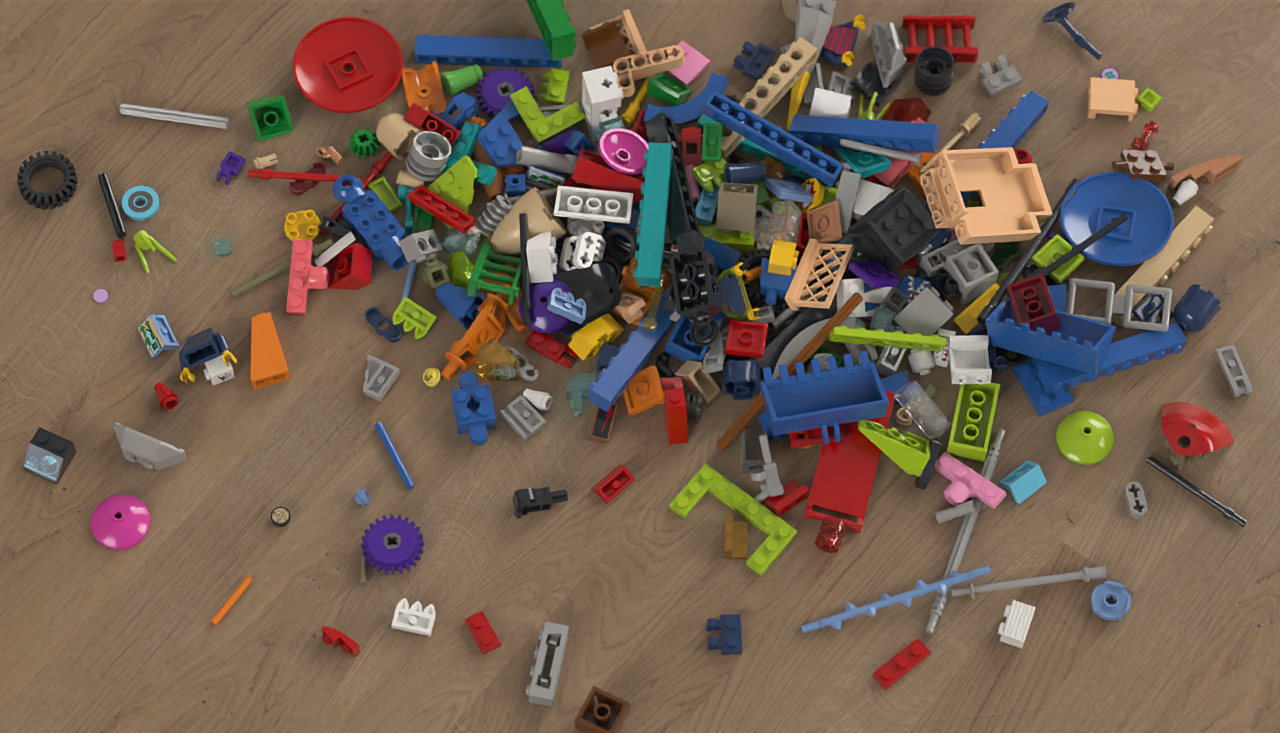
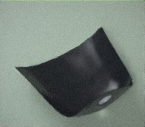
[545,262,622,335]

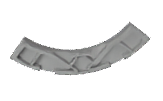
[703,305,775,375]
[773,316,856,379]

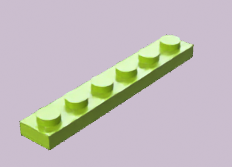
[829,326,946,352]

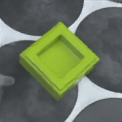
[1136,87,1162,112]

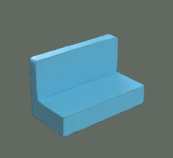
[999,460,1047,504]

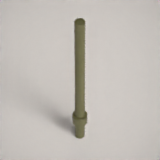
[230,239,334,298]

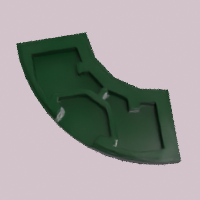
[990,241,1020,280]

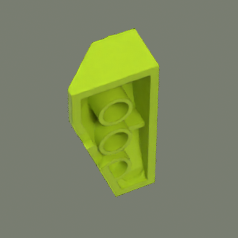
[858,420,930,476]

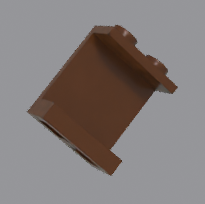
[581,20,631,72]

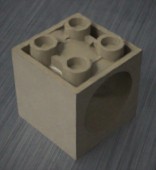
[716,182,758,234]

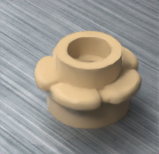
[895,407,914,425]

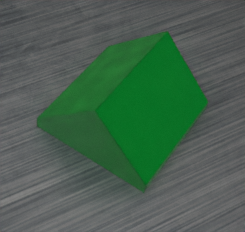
[647,73,693,107]

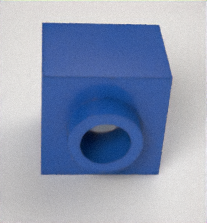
[506,174,526,198]

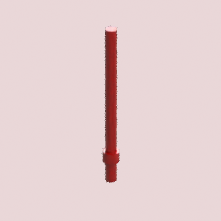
[319,151,393,236]
[248,169,360,182]

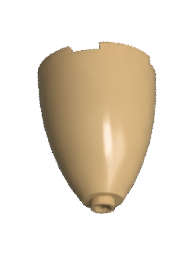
[490,187,566,256]

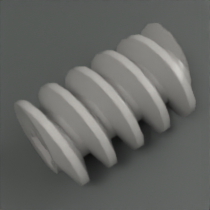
[475,195,512,237]

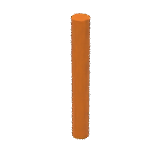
[210,575,253,626]

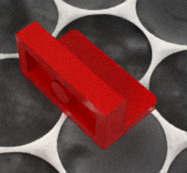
[764,479,809,517]

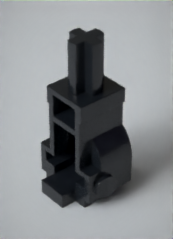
[512,486,568,519]

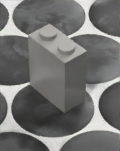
[894,286,954,336]

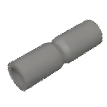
[935,500,976,523]

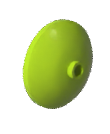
[1056,411,1114,465]

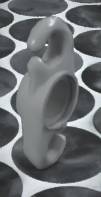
[499,346,539,382]

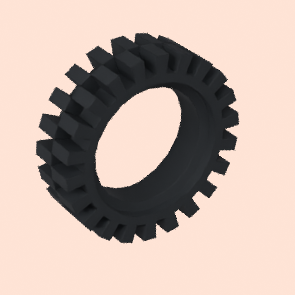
[17,151,78,210]
[736,248,784,308]

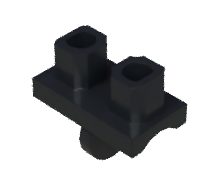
[927,269,962,302]

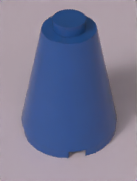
[436,283,487,329]

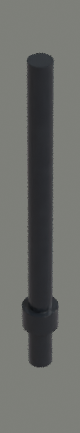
[519,213,532,326]
[1146,456,1248,527]

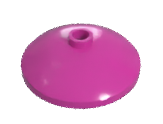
[598,128,648,174]
[91,494,150,550]

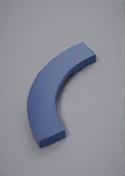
[642,72,729,126]

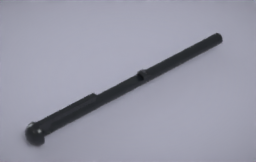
[1008,213,1128,297]

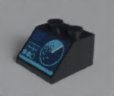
[23,427,77,484]

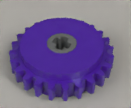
[477,67,535,121]
[361,514,424,575]

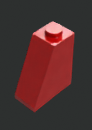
[663,388,688,445]

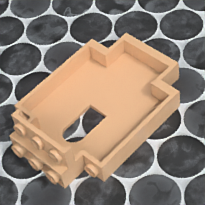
[920,147,1052,245]

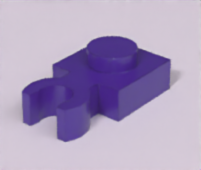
[216,151,246,185]

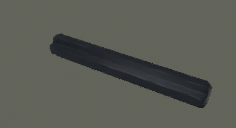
[98,172,127,238]

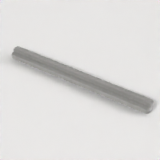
[119,103,229,129]

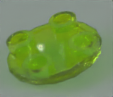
[447,251,474,289]

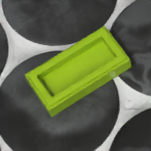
[368,176,403,213]

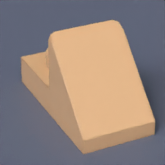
[615,292,646,324]

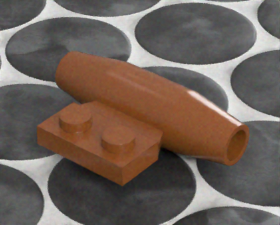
[474,140,527,201]

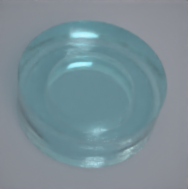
[214,237,233,257]

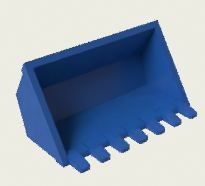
[986,296,1116,375]
[760,351,889,444]

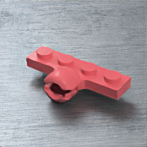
[286,240,329,315]

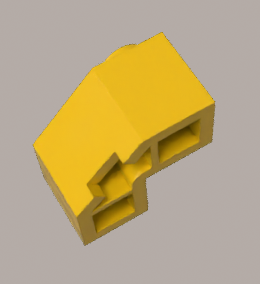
[768,239,799,276]
[568,314,624,361]

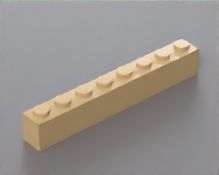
[1102,206,1214,327]

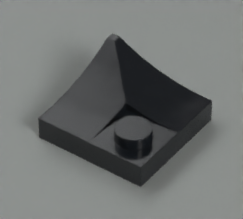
[850,62,901,107]

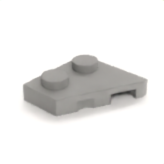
[363,355,401,402]

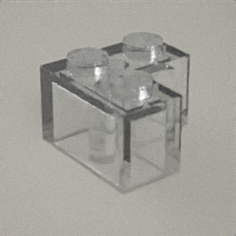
[753,200,801,249]

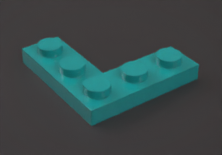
[444,121,497,186]

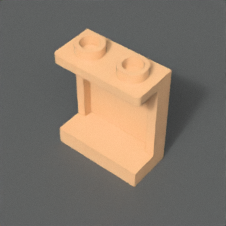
[1088,77,1138,121]

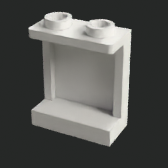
[948,335,992,384]

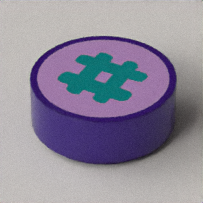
[1100,67,1119,79]

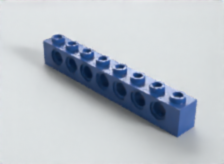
[702,90,844,188]

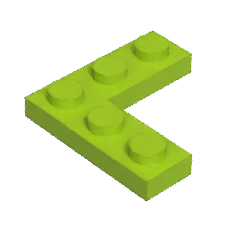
[510,86,586,144]

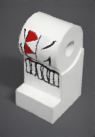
[933,328,956,368]

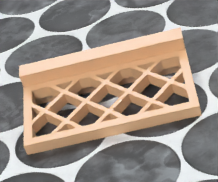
[590,9,655,81]
[784,239,854,311]

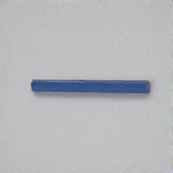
[375,422,415,490]

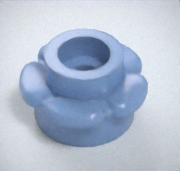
[354,488,370,507]

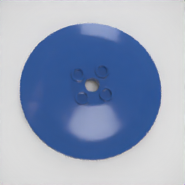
[1060,172,1174,266]

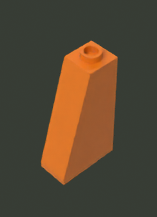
[250,312,290,390]

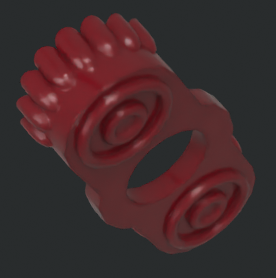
[289,161,327,196]

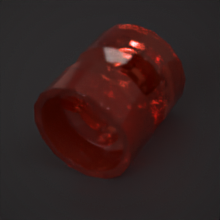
[815,517,847,553]

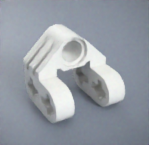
[559,232,606,272]

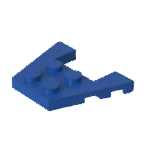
[477,100,547,168]

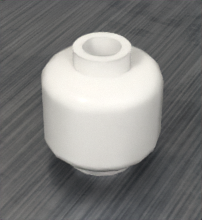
[908,349,935,376]

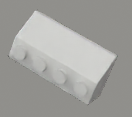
[554,186,633,224]

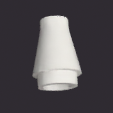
[1172,179,1199,207]
[523,389,553,411]

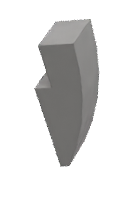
[835,171,861,234]

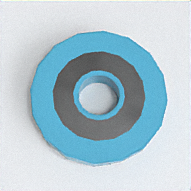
[122,185,160,221]

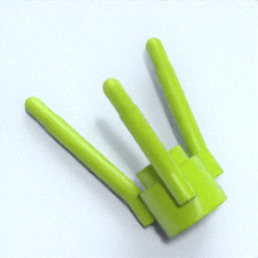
[857,92,890,120]
[133,230,177,274]

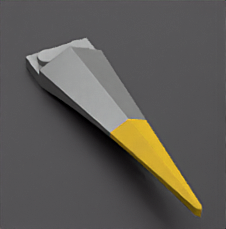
[786,0,836,131]

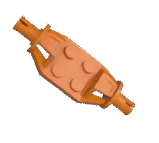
[440,283,511,381]

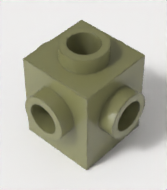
[421,259,450,288]

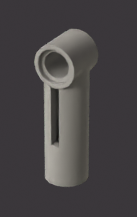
[516,146,578,177]

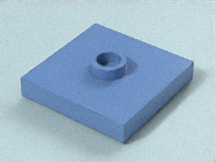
[763,178,813,203]

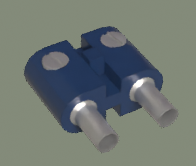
[916,228,950,265]

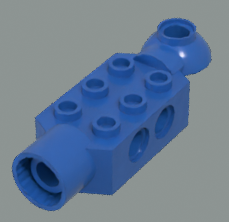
[332,175,408,270]

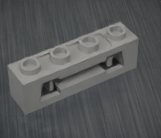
[919,239,995,280]
[526,622,569,707]

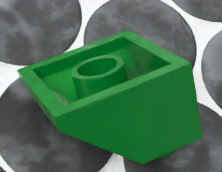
[246,95,294,141]

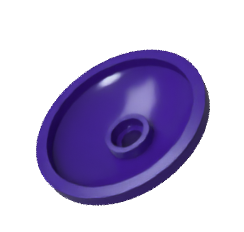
[518,279,575,333]

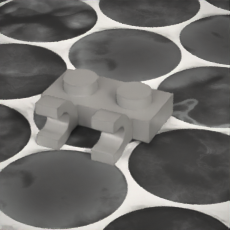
[979,55,1023,97]

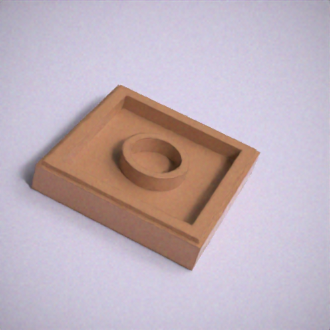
[807,201,842,244]

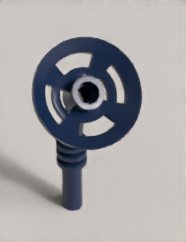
[1042,2,1102,60]

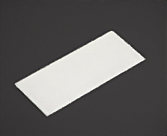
[314,231,356,267]

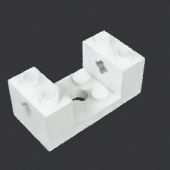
[582,66,624,142]

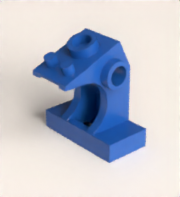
[432,92,479,140]

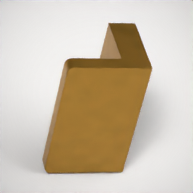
[723,515,748,559]

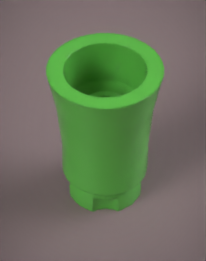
[441,64,483,97]

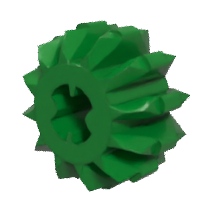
[348,127,380,159]

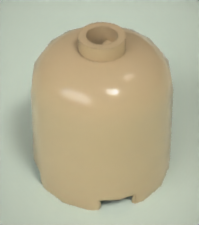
[376,113,422,160]

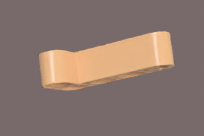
[613,45,685,97]

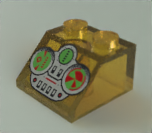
[476,337,520,381]

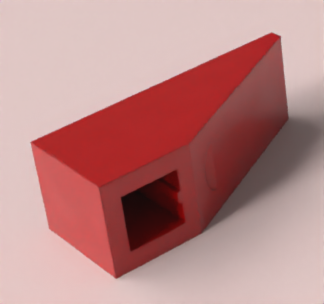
[403,102,461,148]

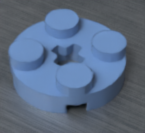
[1091,581,1131,621]

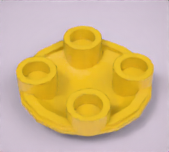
[284,210,321,241]

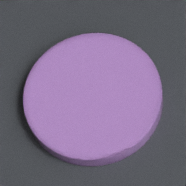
[93,289,108,303]

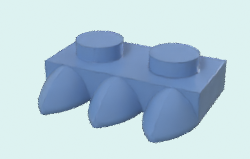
[547,288,586,324]

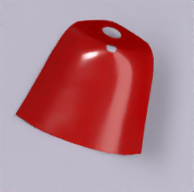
[1161,402,1234,456]

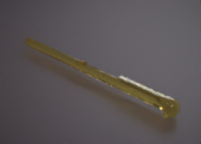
[643,232,670,330]

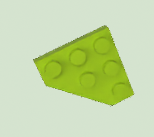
[427,155,478,234]

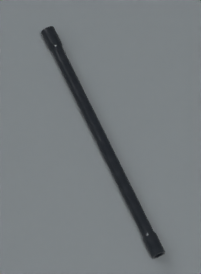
[977,179,1080,325]

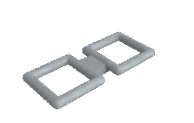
[1066,278,1172,332]

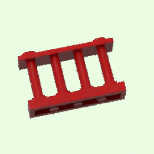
[901,15,978,63]

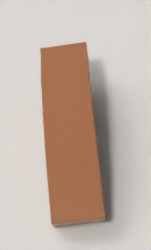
[1168,155,1243,191]

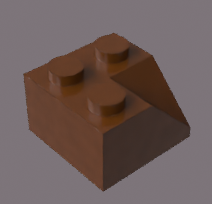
[575,685,630,733]

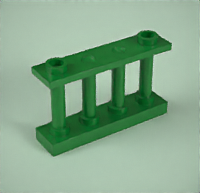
[467,241,521,305]

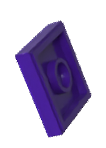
[848,259,900,289]

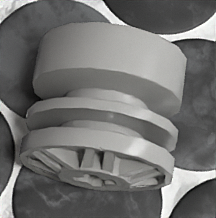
[406,131,451,181]

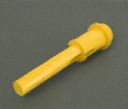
[621,76,649,126]

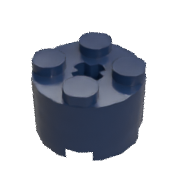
[722,359,761,400]

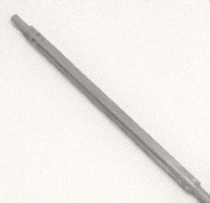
[925,429,1005,634]

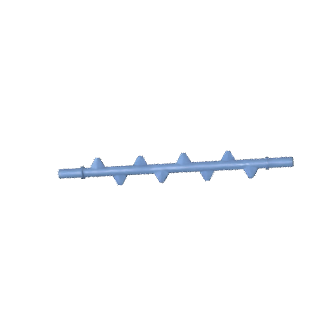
[801,565,991,634]

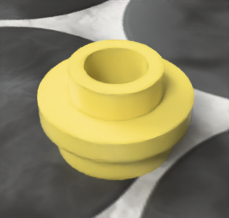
[423,368,440,387]

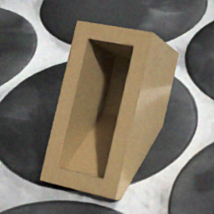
[675,360,720,403]

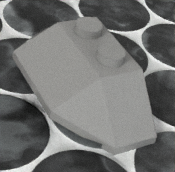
[870,22,907,88]
[113,422,187,470]

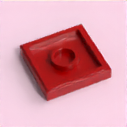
[725,319,768,358]

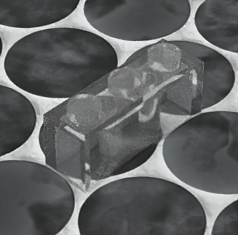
[894,380,952,439]

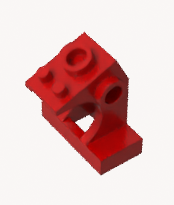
[678,127,703,167]

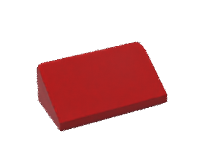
[591,464,635,504]

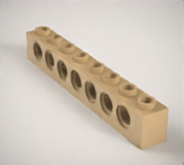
[719,37,818,159]

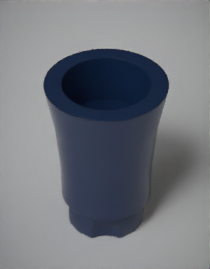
[724,162,767,184]

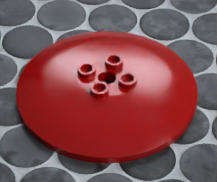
[293,17,403,113]

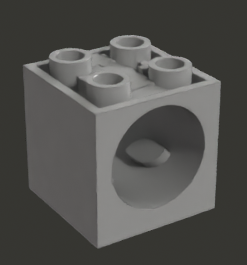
[944,244,999,305]

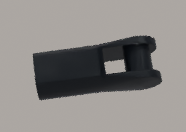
[318,216,354,239]

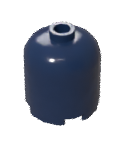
[1173,284,1221,333]

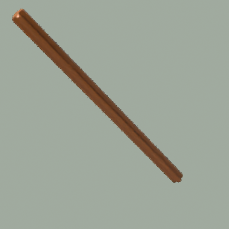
[716,292,863,451]

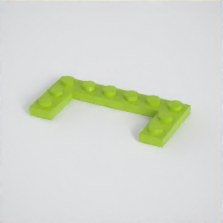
[669,463,798,576]

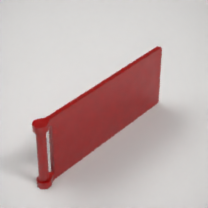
[803,390,896,533]

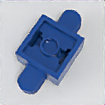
[451,372,496,446]

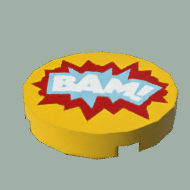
[795,178,825,215]

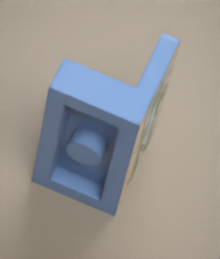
[525,166,565,189]
[138,314,179,358]

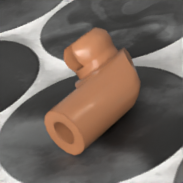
[316,146,344,165]

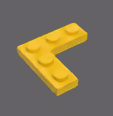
[953,283,1007,335]

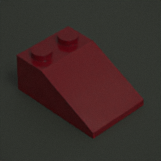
[1007,273,1061,333]

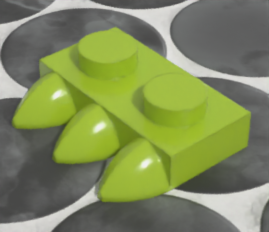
[536,69,570,105]
[691,156,727,192]
[393,297,437,339]

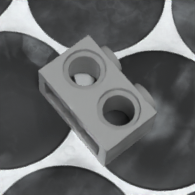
[398,229,443,263]

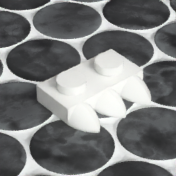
[392,598,435,636]

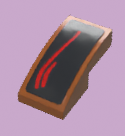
[590,404,618,442]

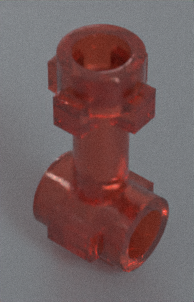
[1131,121,1159,151]

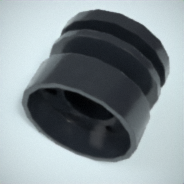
[914,46,954,96]

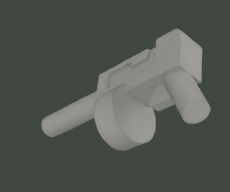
[750,434,784,503]

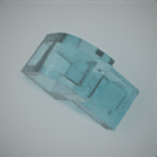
[439,228,480,261]
[566,373,596,417]

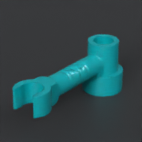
[398,185,415,232]

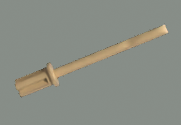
[920,113,982,175]

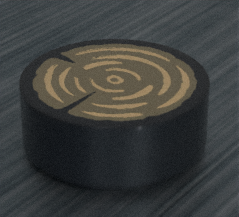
[271,507,291,527]

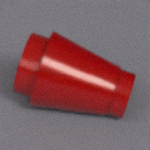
[154,382,178,410]

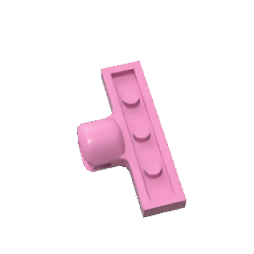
[934,452,1006,509]

